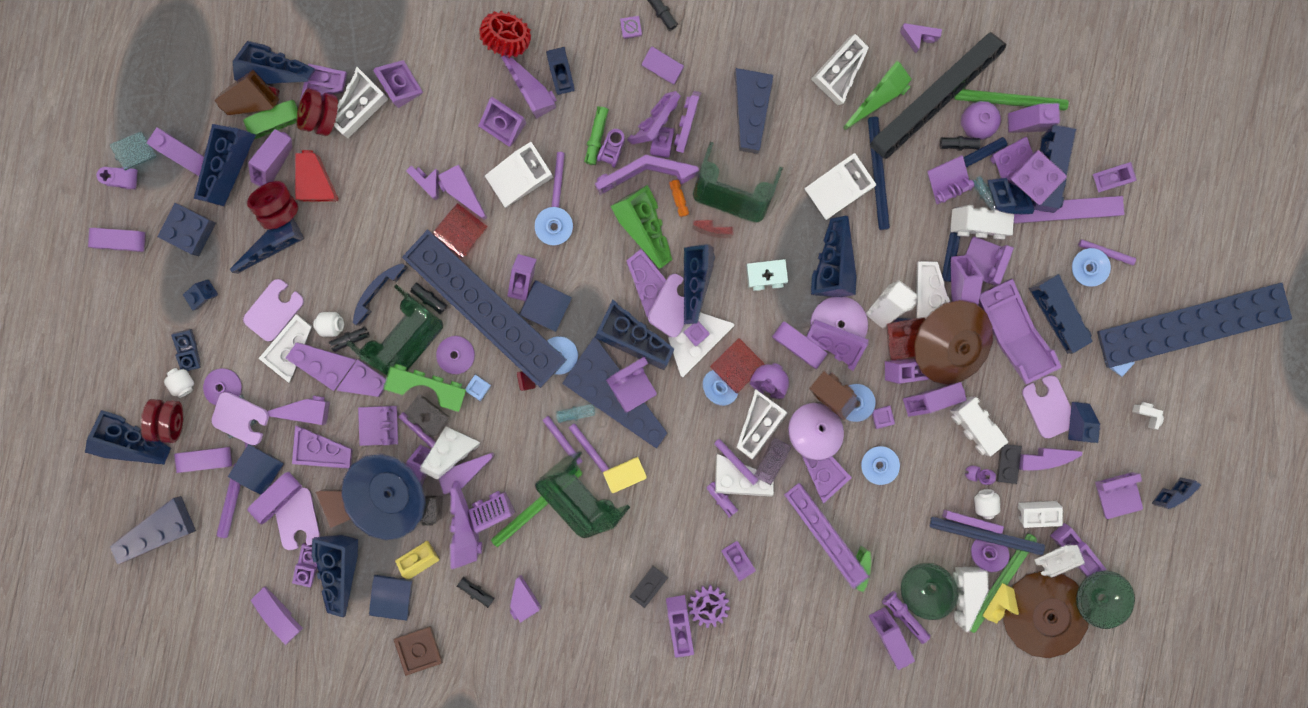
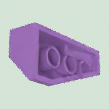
[500,55,557,119]
[450,481,482,569]

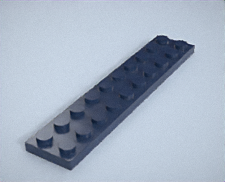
[402,229,567,388]
[1097,282,1292,368]

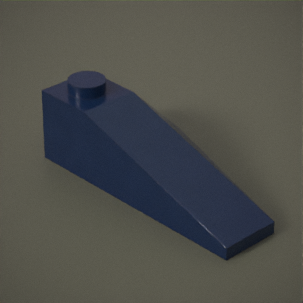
[230,218,305,274]
[312,535,358,618]

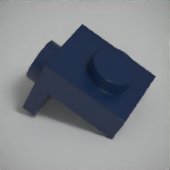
[183,280,218,311]

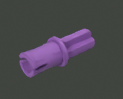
[707,481,738,517]

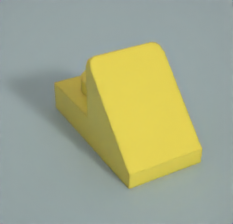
[983,583,1019,624]

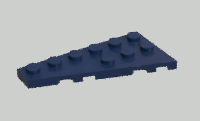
[562,337,667,449]

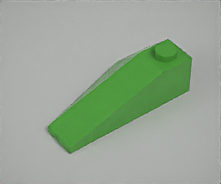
[843,61,912,130]
[611,185,672,269]

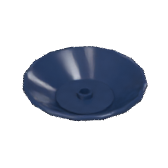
[341,454,425,540]

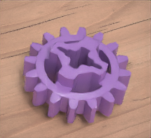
[688,585,730,628]

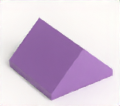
[373,60,423,108]
[479,97,526,147]

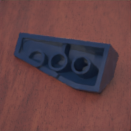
[233,41,315,84]
[811,216,857,297]
[684,244,715,324]
[85,410,171,465]

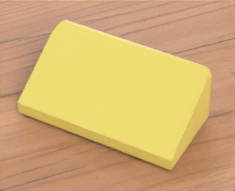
[603,457,647,493]
[395,540,439,579]

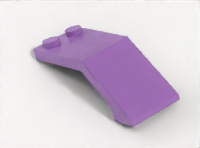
[595,155,699,195]
[979,279,1062,384]

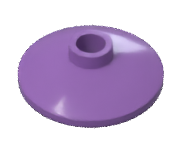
[436,336,475,374]
[203,369,242,406]
[971,539,1009,572]

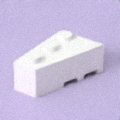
[811,34,869,105]
[334,67,388,138]
[951,206,1014,240]
[866,281,917,328]
[737,389,788,460]
[950,396,1008,456]

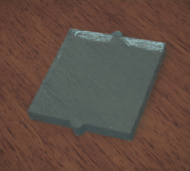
[109,132,157,171]

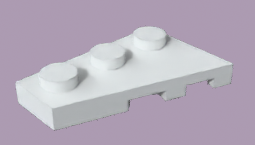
[916,261,950,319]
[259,314,312,383]
[420,427,480,479]
[715,454,773,497]

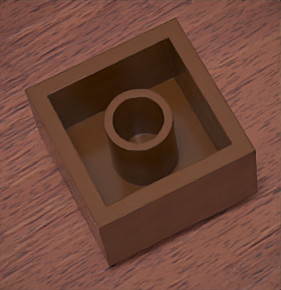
[809,371,859,420]

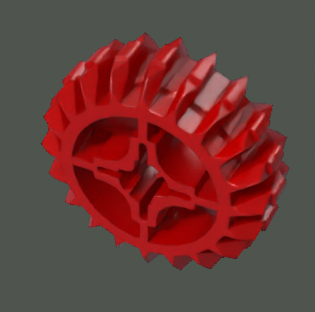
[479,11,531,58]

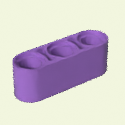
[88,228,146,252]
[772,321,828,370]
[174,447,232,473]
[247,472,302,525]

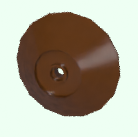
[915,300,993,385]
[1003,570,1090,658]

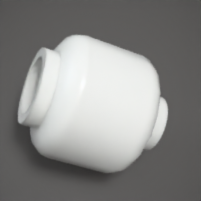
[313,312,344,337]
[164,368,194,398]
[974,489,1001,519]

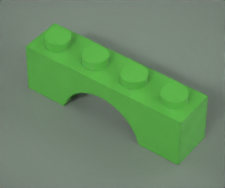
[383,364,466,412]

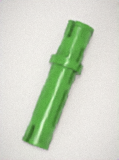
[584,106,609,165]

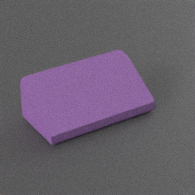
[641,46,684,85]

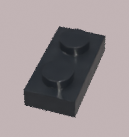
[996,444,1022,484]
[630,566,668,608]

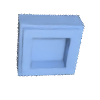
[465,375,491,401]

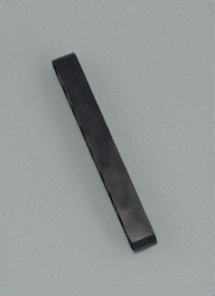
[870,32,1007,159]

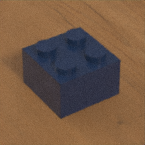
[157,203,216,256]

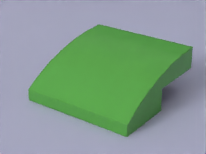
[856,546,871,593]

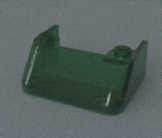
[692,142,783,223]
[346,284,443,376]
[535,451,630,538]

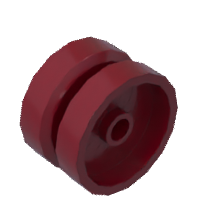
[297,88,338,137]
[247,181,299,229]
[141,399,184,443]

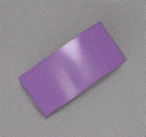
[292,543,317,588]

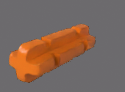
[669,180,689,217]

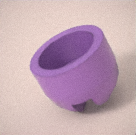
[965,465,981,482]
[979,469,996,485]

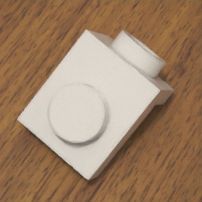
[1132,402,1164,430]

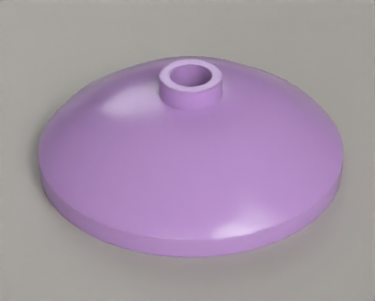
[810,297,868,352]
[788,403,844,460]

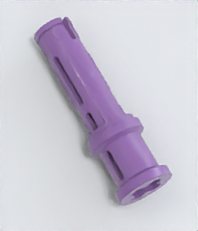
[882,591,931,644]

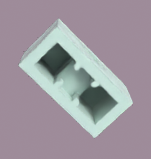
[746,259,788,291]

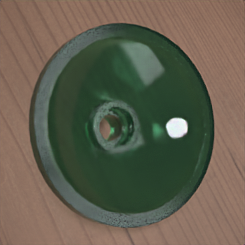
[901,563,958,620]
[1076,570,1135,629]

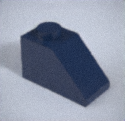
[546,47,575,95]
[1068,402,1100,443]

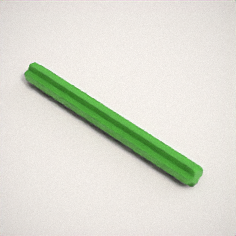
[954,89,1069,111]
[491,466,582,547]
[970,533,1037,633]

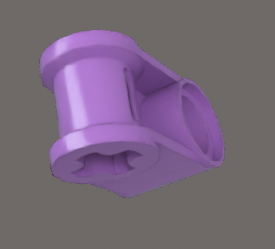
[597,129,625,168]
[96,167,138,189]

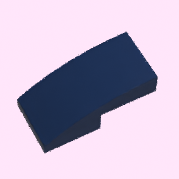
[171,328,201,371]

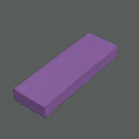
[942,509,1004,534]

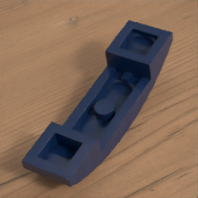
[353,264,408,326]

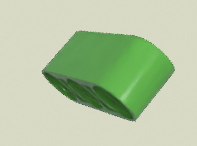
[243,100,298,139]

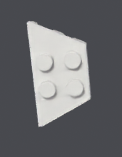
[668,313,734,377]

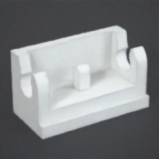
[1018,501,1063,528]
[1035,545,1085,577]

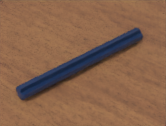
[868,116,890,230]
[929,517,1045,555]

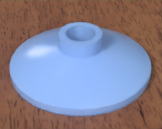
[535,207,573,245]
[1072,248,1111,287]
[547,337,578,375]
[703,369,738,406]
[846,384,875,422]
[861,446,900,485]

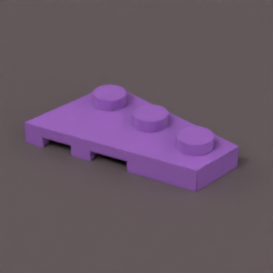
[627,91,681,145]
[674,91,701,153]
[626,249,666,318]
[807,319,868,371]
[285,342,356,391]
[292,426,353,468]
[801,455,852,504]

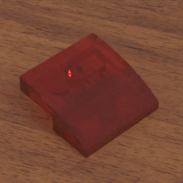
[433,203,488,259]
[692,220,733,238]
[886,317,925,361]
[710,338,766,394]

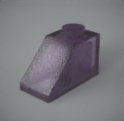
[754,437,792,485]

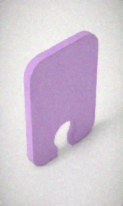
[648,274,684,337]
[244,279,304,341]
[1022,375,1071,438]
[212,392,269,445]
[275,488,320,550]

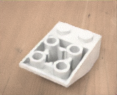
[485,142,554,208]
[804,153,876,220]
[953,566,988,632]

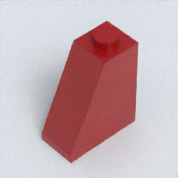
[295,150,338,202]

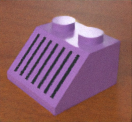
[469,491,515,533]

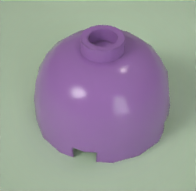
[961,101,1001,140]
[750,363,789,399]

